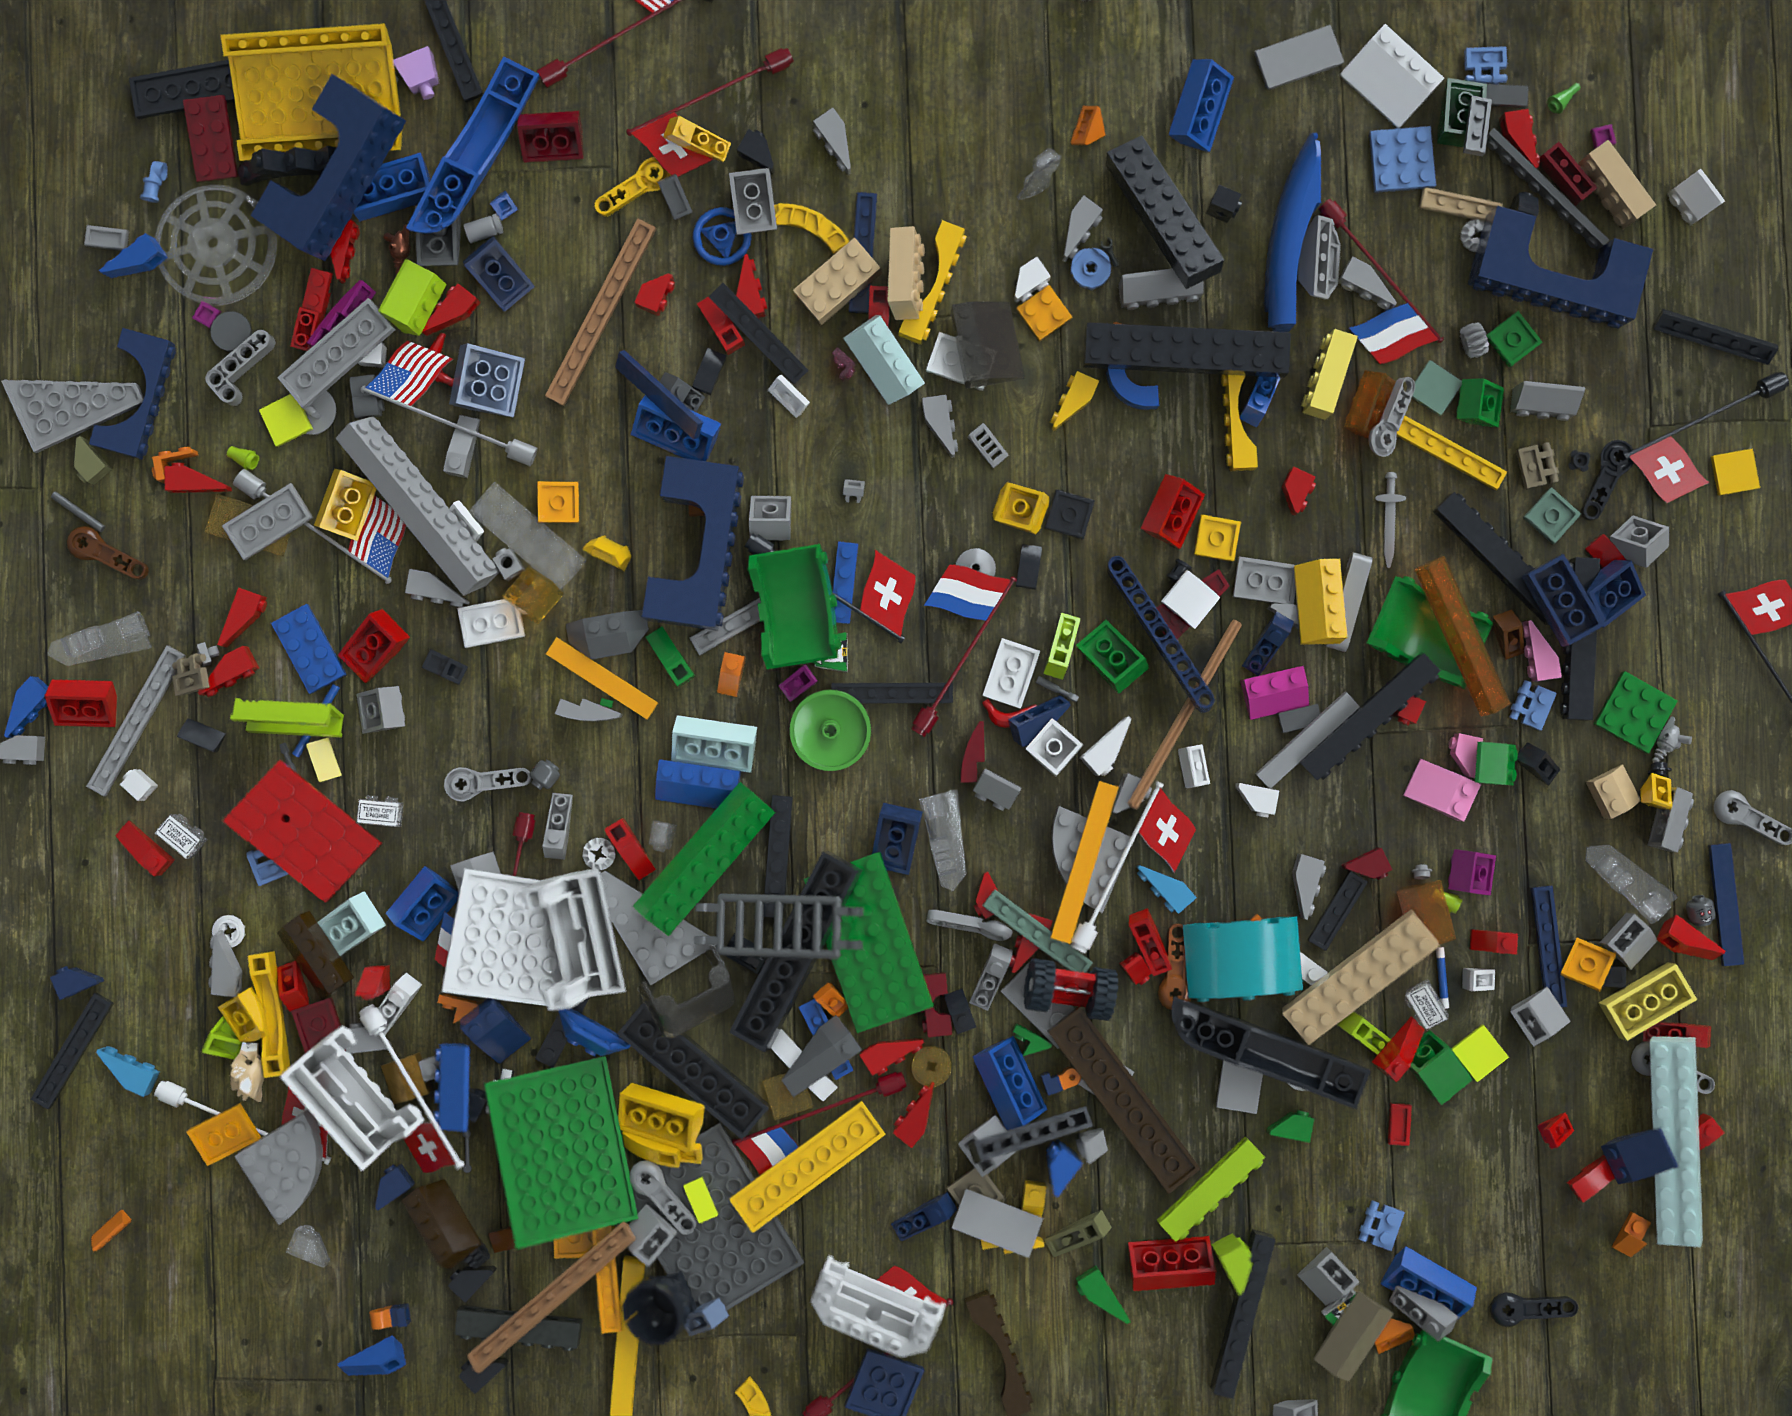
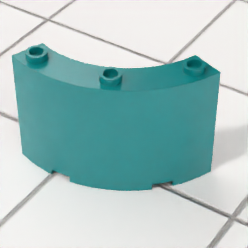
[1183,916,1303,1002]

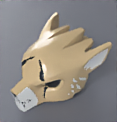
[230,1042,264,1102]

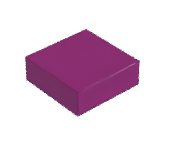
[1590,124,1616,149]
[192,301,221,329]

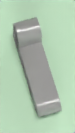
[205,330,275,406]

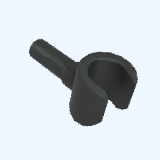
[1101,237,1119,266]

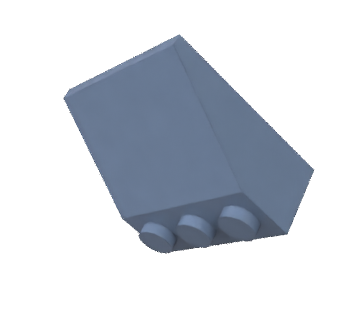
[449,343,525,418]

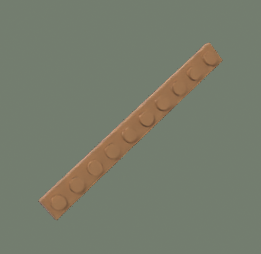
[545,218,656,406]
[467,1221,636,1373]

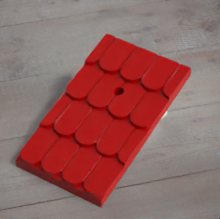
[223,760,383,903]

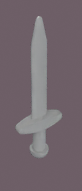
[1375,472,1406,568]

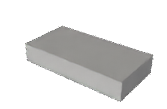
[84,225,129,251]

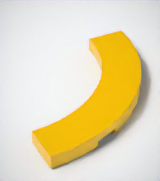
[774,203,850,255]
[735,1376,771,1416]

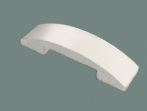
[771,1029,838,1101]

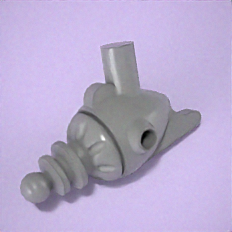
[1653,716,1692,763]

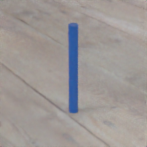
[292,684,340,757]

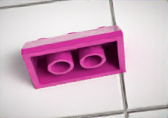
[1240,666,1309,720]

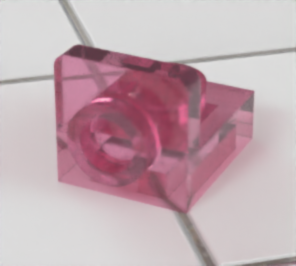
[832,347,856,381]

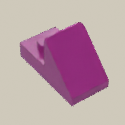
[779,664,817,702]

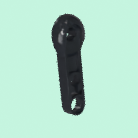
[1581,440,1634,520]
[1490,1292,1579,1327]

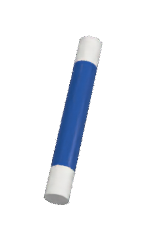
[1436,947,1449,1009]

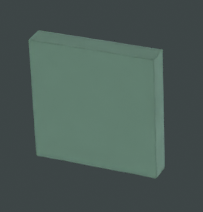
[1412,360,1462,416]
[1523,487,1581,544]

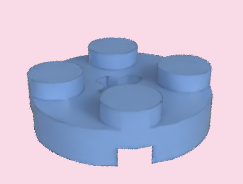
[1070,248,1111,290]

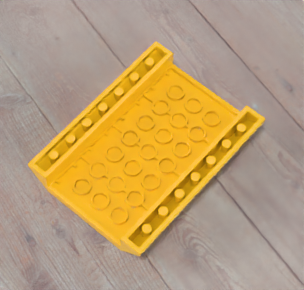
[221,24,402,161]

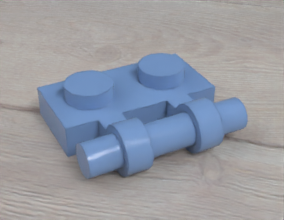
[1464,47,1507,84]
[1509,680,1557,731]
[1358,1200,1405,1251]

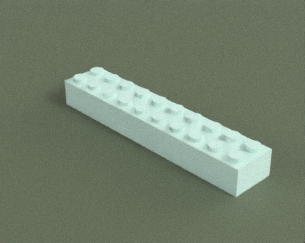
[1650,1036,1703,1247]

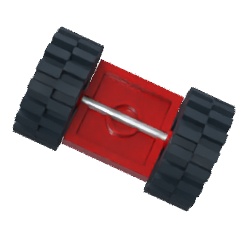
[1024,959,1118,1021]

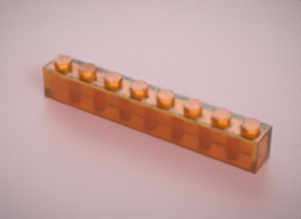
[1414,556,1511,717]

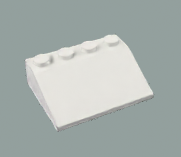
[1340,24,1444,129]

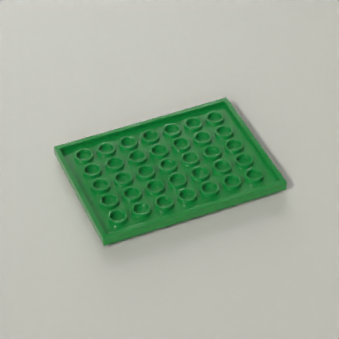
[484,1056,638,1249]

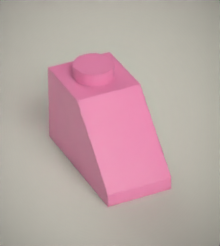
[1449,733,1483,778]

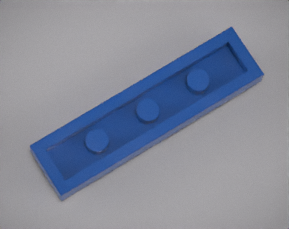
[833,542,858,624]
[798,998,854,1080]

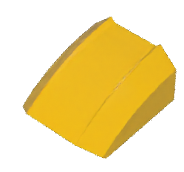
[993,482,1049,534]
[583,535,631,571]
[218,987,266,1042]

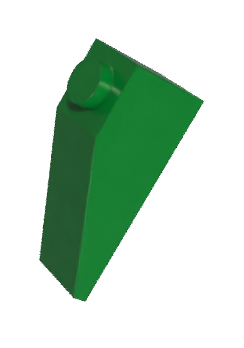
[1075,1265,1131,1324]

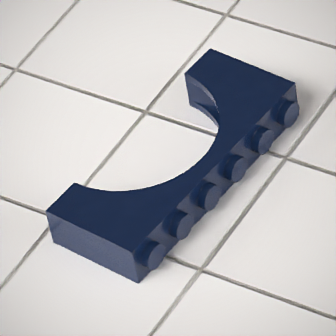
[89,328,176,460]

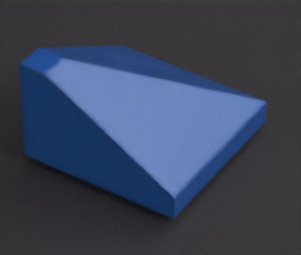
[490,191,518,221]

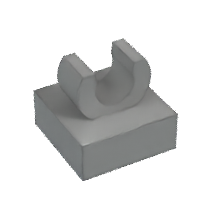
[843,480,865,503]
[196,642,219,667]

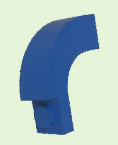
[1106,369,1159,410]

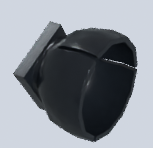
[622,1270,697,1345]

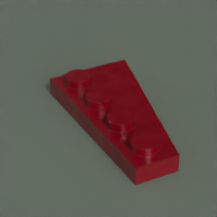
[1151,569,1229,639]

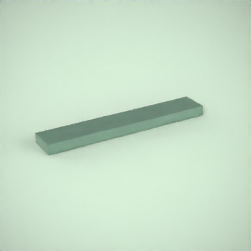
[983,889,1093,973]

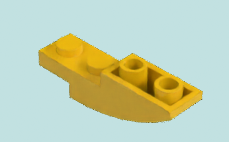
[622,1131,703,1168]

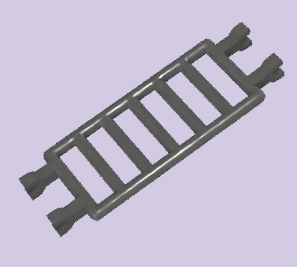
[694,894,864,959]

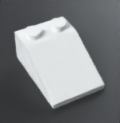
[1080,716,1131,776]

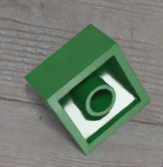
[1457,378,1504,427]
[1475,742,1518,786]

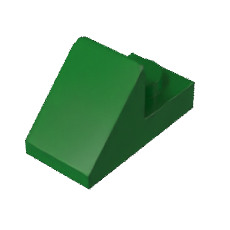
[1012,1023,1053,1056]

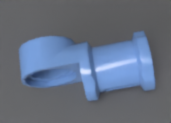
[140,161,168,203]

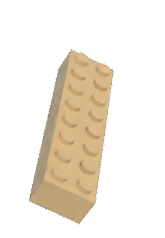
[1282,909,1440,1045]

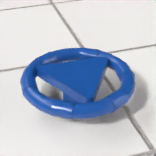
[693,208,751,265]

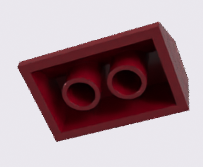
[517,111,584,162]

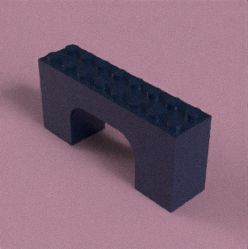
[251,74,406,261]
[1467,206,1653,328]
[642,456,744,631]

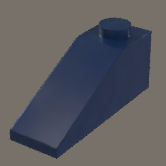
[1008,696,1071,747]

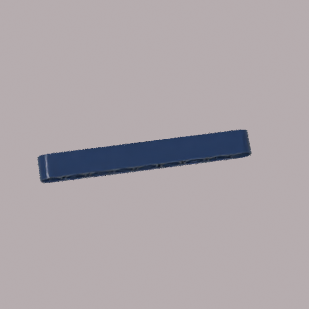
[1108,556,1214,713]

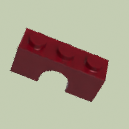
[921,972,952,1037]

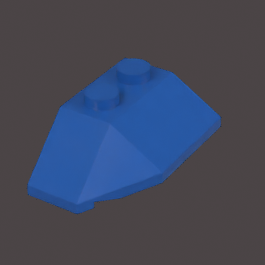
[558,1008,630,1056]

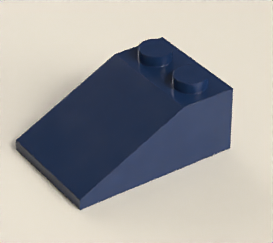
[463,236,535,312]
[1586,560,1646,628]
[872,803,923,875]
[460,998,531,1064]
[1601,1128,1679,1185]

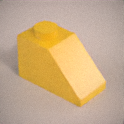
[1641,773,1672,809]
[1021,1180,1046,1217]

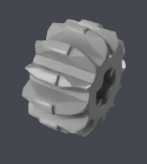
[1460,322,1489,358]

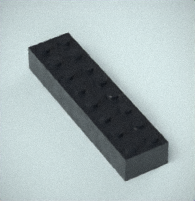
[1106,135,1224,289]
[617,1000,770,1140]

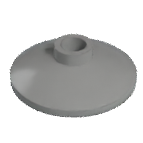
[956,548,996,576]

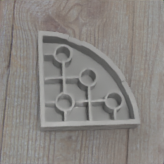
[1051,806,1131,913]
[234,1109,323,1225]

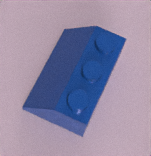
[386,866,459,941]
[1046,1139,1083,1197]

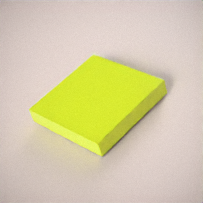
[259,394,313,447]
[1451,1025,1509,1082]

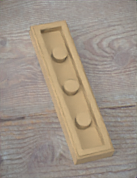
[1419,187,1502,221]

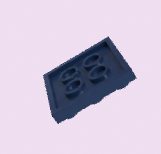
[844,1348,924,1416]

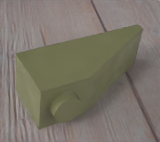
[1044,1210,1112,1257]

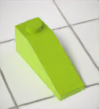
[1043,613,1081,680]
[1337,1012,1391,1055]

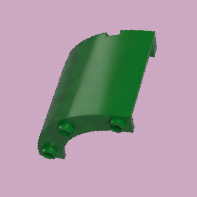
[748,544,841,669]
[1367,576,1493,690]
[1381,1329,1492,1416]

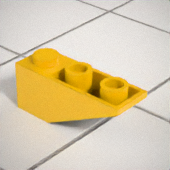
[663,116,731,162]
[1050,371,1099,431]

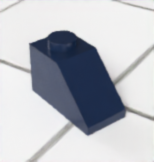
[50,966,104,1000]
[375,1163,415,1211]

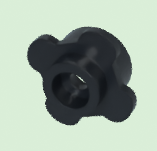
[1568,450,1590,472]
[1647,762,1672,777]

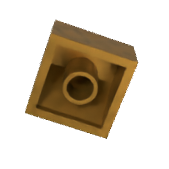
[381,1052,433,1104]

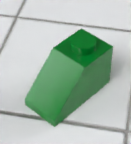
[1266,1110,1314,1143]

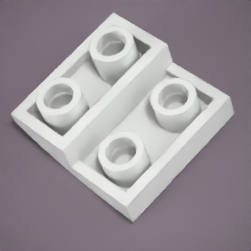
[1161,570,1220,629]

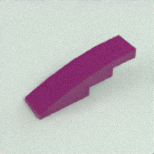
[307,280,376,348]

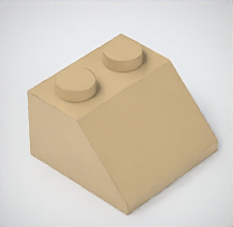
[1586,764,1641,819]

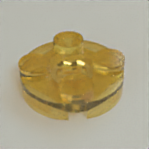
[911,1046,952,1087]

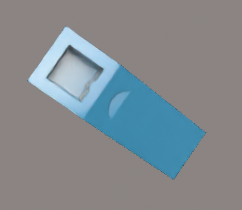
[1136,865,1197,914]
[96,1046,160,1097]

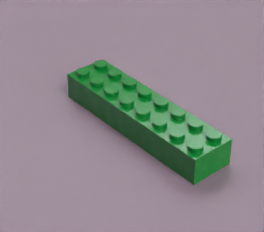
[633,782,776,937]

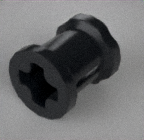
[1166,559,1192,583]

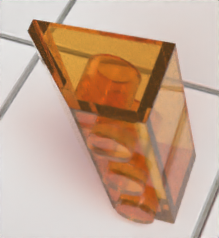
[1344,370,1405,439]
[1397,880,1456,945]

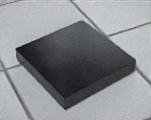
[1045,489,1095,540]

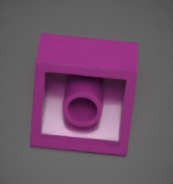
[1448,849,1496,896]

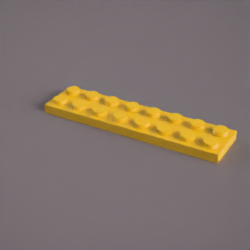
[729,1101,886,1233]

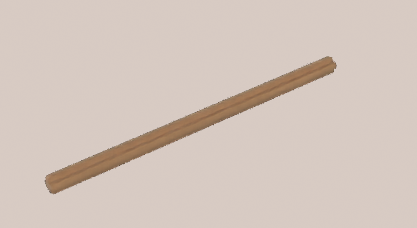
[1128,620,1242,809]

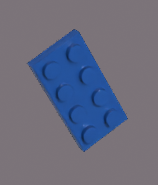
[271,604,347,694]

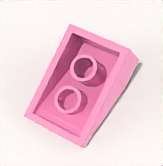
[1403,759,1481,821]

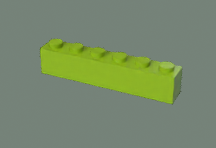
[1157,1137,1265,1241]

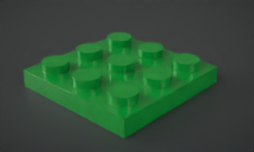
[1594,671,1678,754]

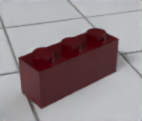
[1540,142,1598,206]

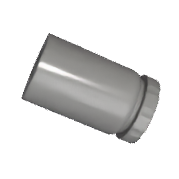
[464,214,503,243]

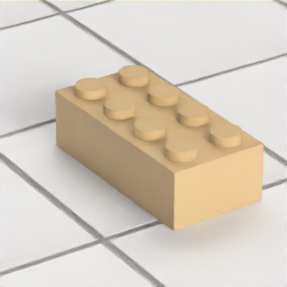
[1578,140,1656,229]
[888,226,925,320]
[793,237,882,325]

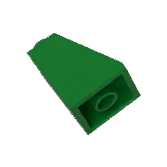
[1409,1030,1473,1105]

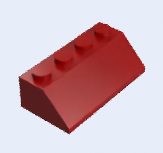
[1128,1236,1216,1291]

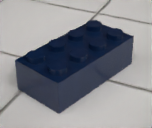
[1521,554,1604,647]

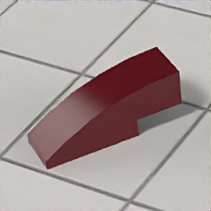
[960,721,985,783]

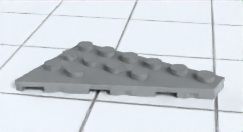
[1,379,144,453]
[600,871,716,985]

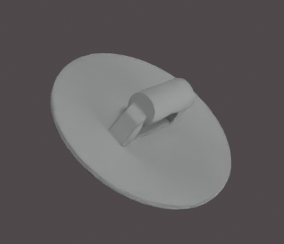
[303,391,336,435]

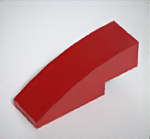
[1567,1155,1615,1202]

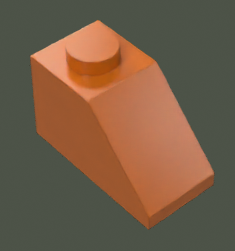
[717,652,746,697]

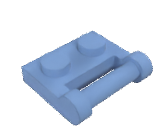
[246,850,289,886]

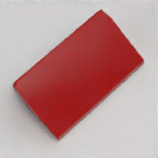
[1585,534,1626,568]

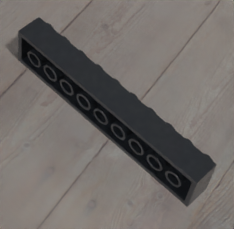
[1083,322,1291,378]
[729,851,863,1052]

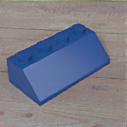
[1169,59,1234,152]
[353,153,431,221]
[631,395,721,462]
[655,759,741,809]
[972,1036,1048,1131]
[434,1043,469,1131]
[1381,1246,1477,1320]

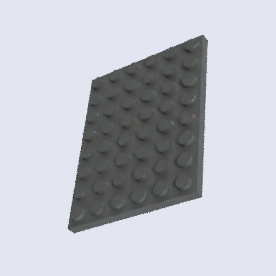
[632,1122,804,1311]

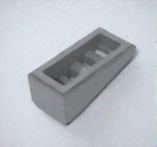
[968,423,1009,468]

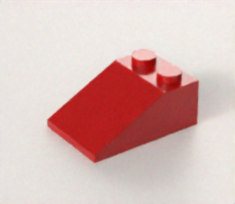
[338,609,410,683]

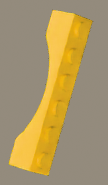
[899,220,967,345]
[1222,375,1258,471]
[248,951,290,1078]

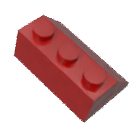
[1141,474,1205,549]
[45,679,117,727]

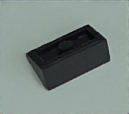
[177,718,226,752]
[725,933,767,974]

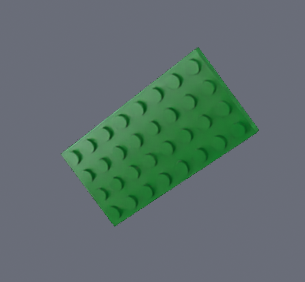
[804,852,934,1033]

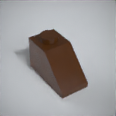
[1493,609,1524,660]

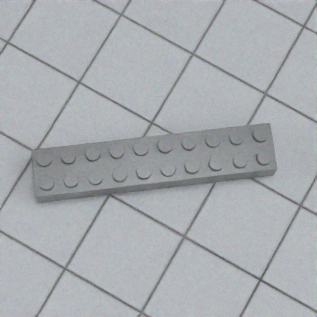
[336,416,500,596]

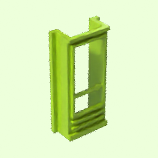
[230,698,344,738]

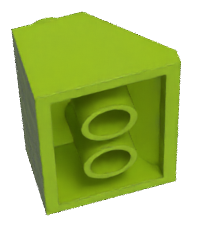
[378,259,447,336]
[1211,1233,1252,1295]

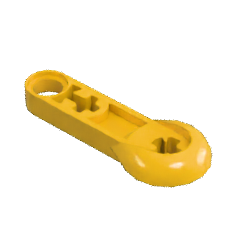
[595,157,671,216]

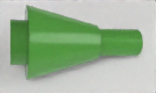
[1547,83,1581,114]

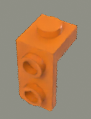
[152,447,198,483]

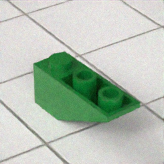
[646,626,696,687]

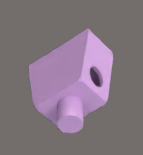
[394,46,439,100]

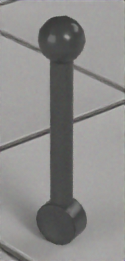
[463,1130,472,1173]

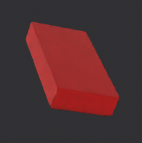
[1388,1103,1412,1146]

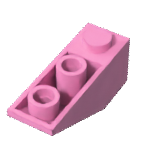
[1522,620,1562,682]

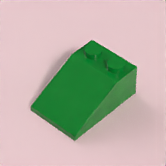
[1076,620,1149,694]

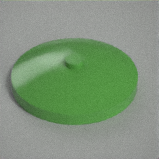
[790,690,871,771]

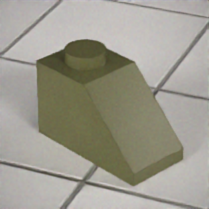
[74,436,112,485]

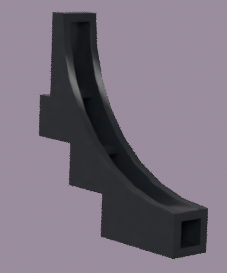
[238,145,337,186]

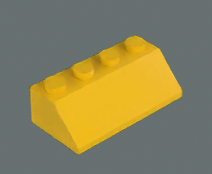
[1294,559,1347,645]
[618,1083,704,1152]

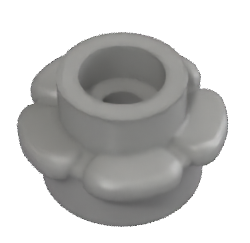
[1412,865,1432,880]

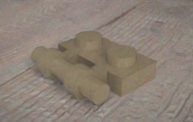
[1516,442,1559,489]
[172,653,209,696]

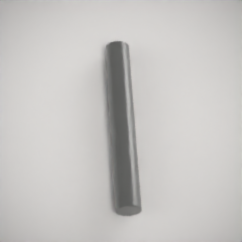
[51,491,105,532]

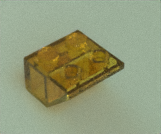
[502,566,564,624]

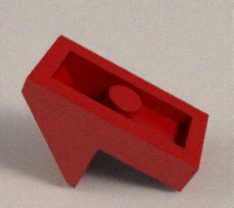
[1537,1112,1574,1149]

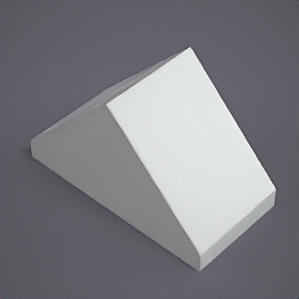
[1462,968,1495,991]

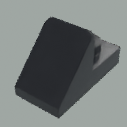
[944,988,976,1034]

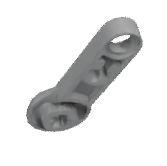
[1368,377,1415,457]
[444,767,532,801]
[1714,790,1792,845]
[926,910,1013,941]
[1631,1041,1715,1094]
[630,1161,697,1235]

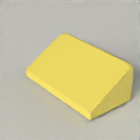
[306,738,342,782]

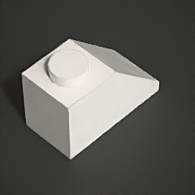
[1236,783,1279,818]

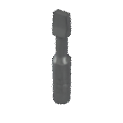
[1035,676,1079,702]
[279,743,297,772]

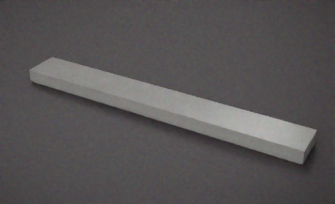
[86,645,186,796]

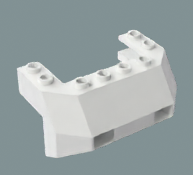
[522,869,626,1011]
[281,1026,424,1171]
[811,1256,945,1357]

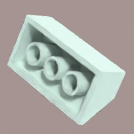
[843,315,925,405]
[671,715,757,772]

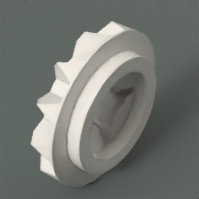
[1461,219,1484,252]
[582,838,615,870]
[212,915,245,947]

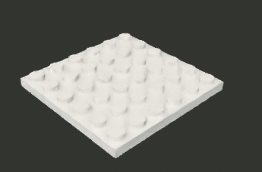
[441,869,563,1006]

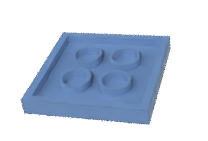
[1369,126,1436,192]

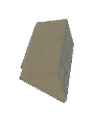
[1313,1291,1394,1382]

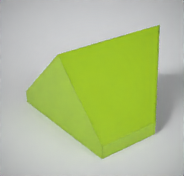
[202,1016,246,1060]

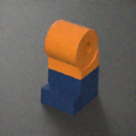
[1040,1066,1081,1096]
[369,1303,411,1329]

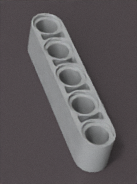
[1325,552,1372,652]

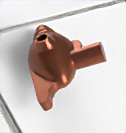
[384,225,411,274]

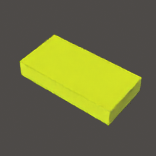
[683,1176,718,1223]

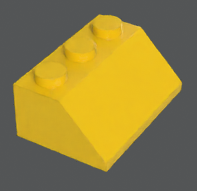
[314,469,376,541]

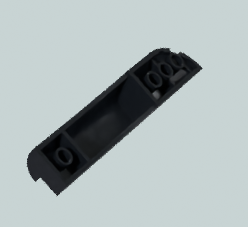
[1172,997,1371,1109]

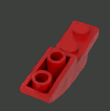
[290,268,333,351]

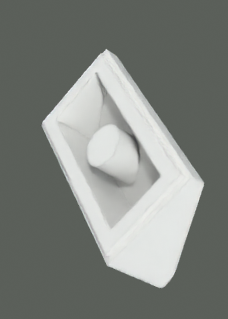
[1178,744,1210,788]

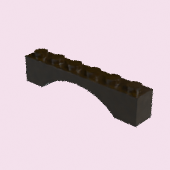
[965,1289,1034,1416]

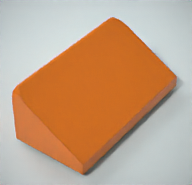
[91,1210,132,1251]

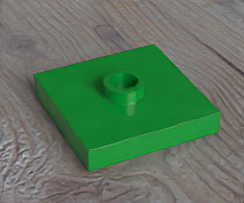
[1486,311,1542,368]

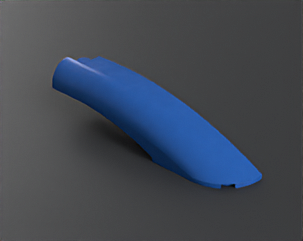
[406,57,540,233]
[1265,133,1321,332]

